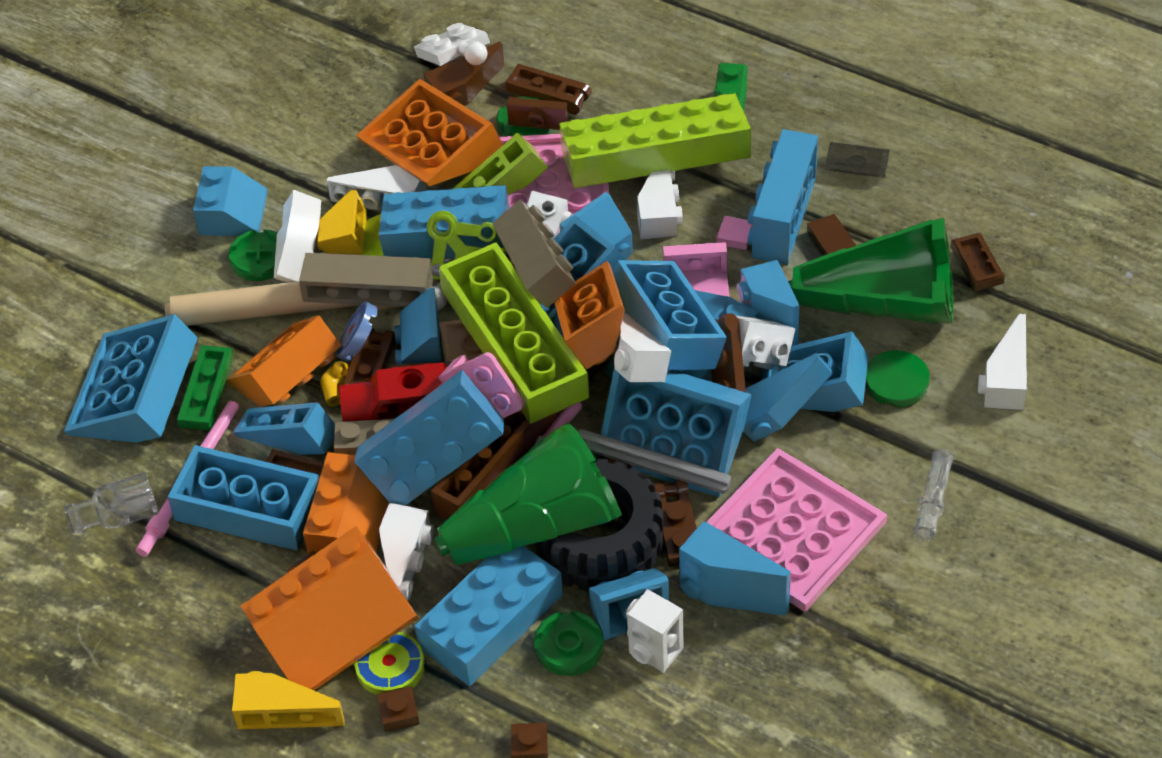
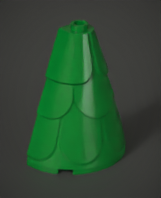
[788,218,954,324]
[434,423,622,565]

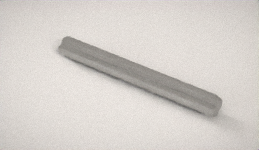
[577,429,731,494]

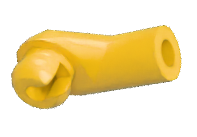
[320,361,349,407]

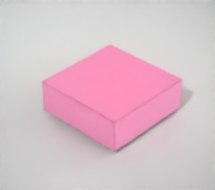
[717,216,753,250]

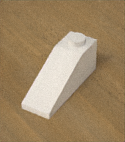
[614,313,671,382]
[978,314,1027,410]

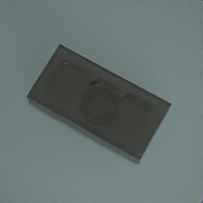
[825,142,890,178]

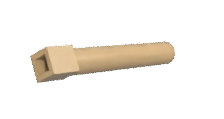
[165,281,399,326]

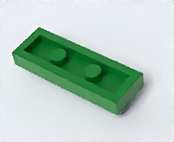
[177,345,234,430]

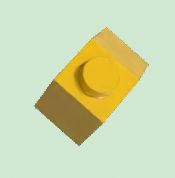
[316,189,367,255]

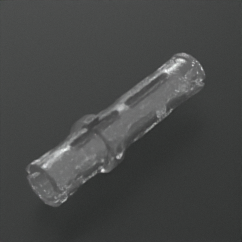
[913,449,954,540]

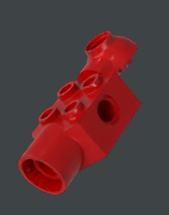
[339,358,474,422]

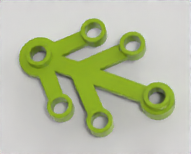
[427,210,513,280]

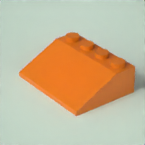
[356,79,503,187]
[241,526,419,691]

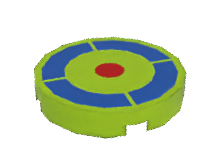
[354,632,425,695]

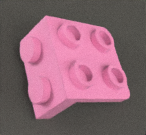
[663,242,730,297]
[438,352,524,418]

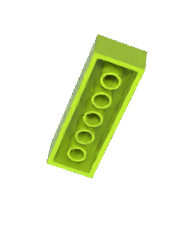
[560,93,751,188]
[439,243,589,424]

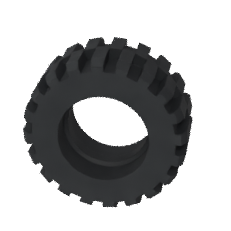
[535,459,663,591]

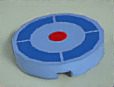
[335,301,377,362]

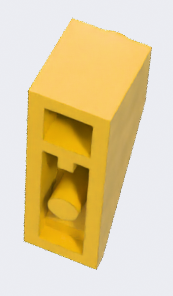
[232,671,345,729]

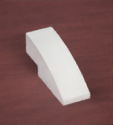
[274,190,321,283]

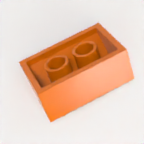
[555,261,625,370]
[226,315,342,407]
[303,452,390,554]

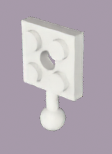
[414,23,490,66]

